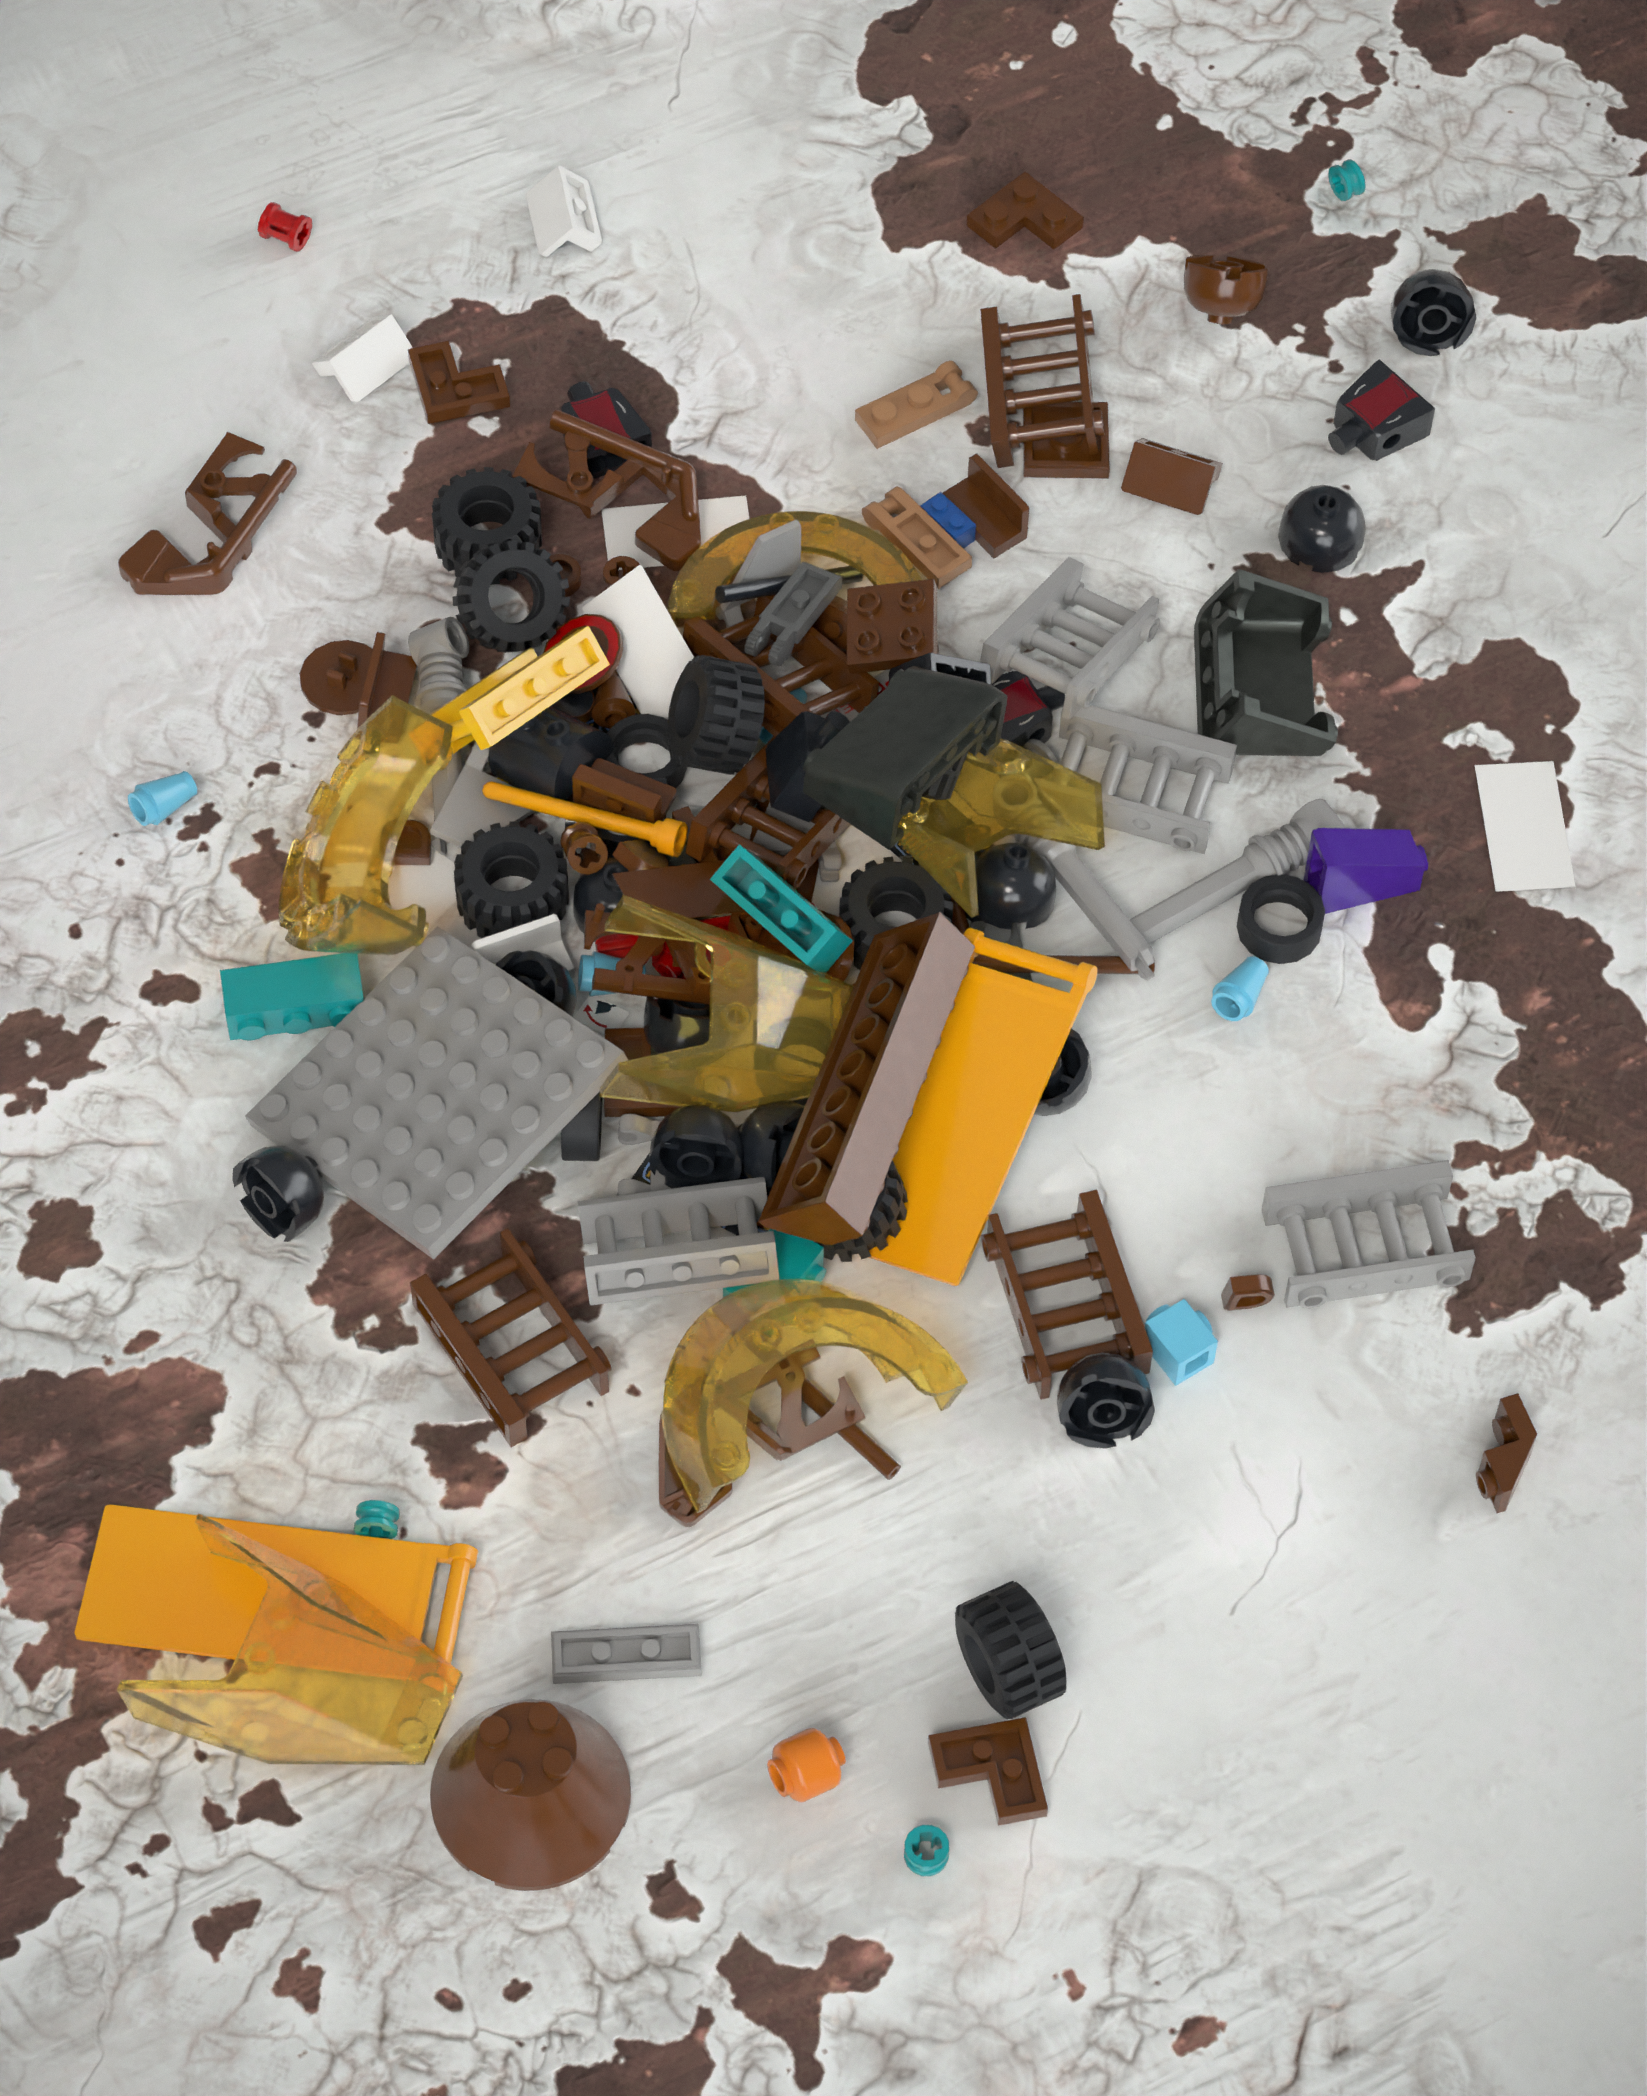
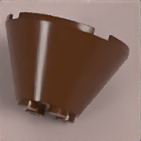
[430,1699,631,1891]

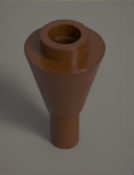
[592,670,636,729]

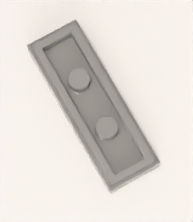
[551,1624,701,1684]

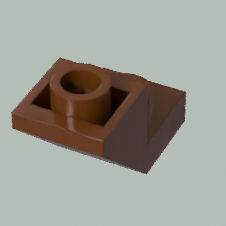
[1476,1393,1537,1513]

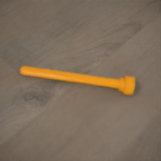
[482,781,688,857]

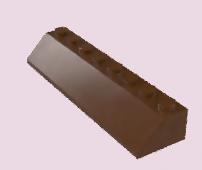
[758,912,975,1246]

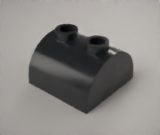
[489,706,615,800]

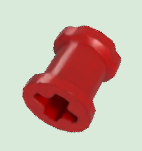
[257,202,312,252]

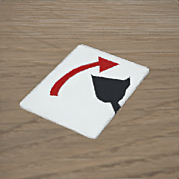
[574,996,629,1034]

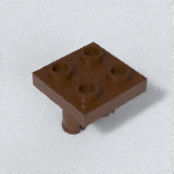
[847,579,939,674]

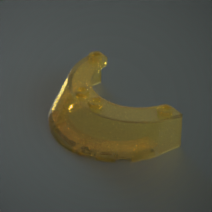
[667,511,922,628]
[278,695,453,956]
[661,1279,968,1513]

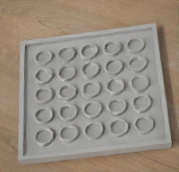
[245,926,629,1259]

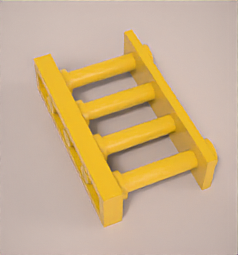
[408,626,610,768]

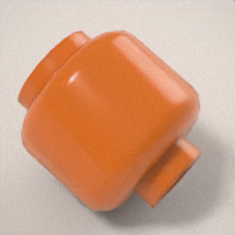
[767,1728,846,1802]

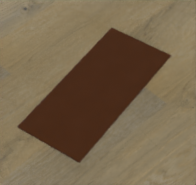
[612,860,745,925]

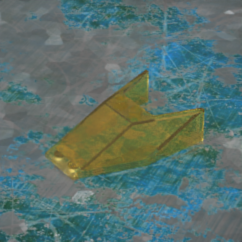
[898,739,1105,918]
[600,895,854,1112]
[117,1513,463,1765]

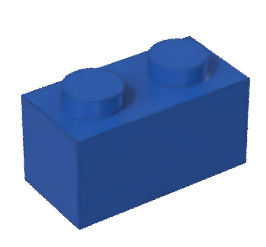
[920,492,976,549]

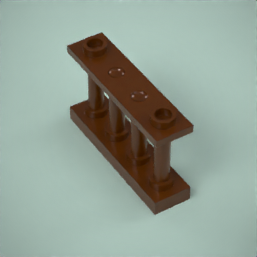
[980,294,1105,468]
[683,595,880,737]
[686,736,850,889]
[981,1189,1153,1400]
[410,1228,612,1448]

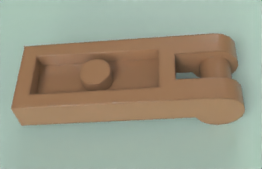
[855,360,978,449]
[862,486,972,589]

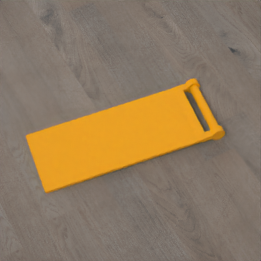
[868,928,1097,1286]
[74,1504,478,1690]

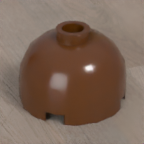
[1184,255,1268,324]

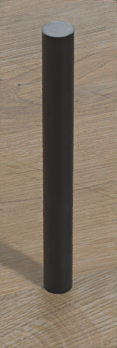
[715,565,864,603]

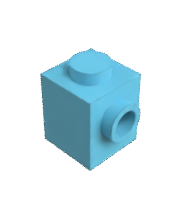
[1145,1299,1218,1386]

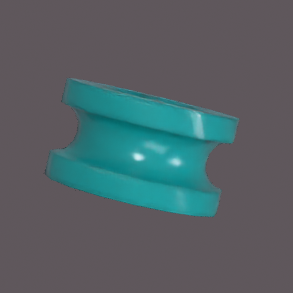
[1328,159,1366,201]
[354,1500,400,1539]
[904,1825,949,1876]

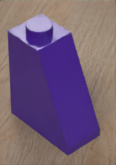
[1303,828,1428,914]

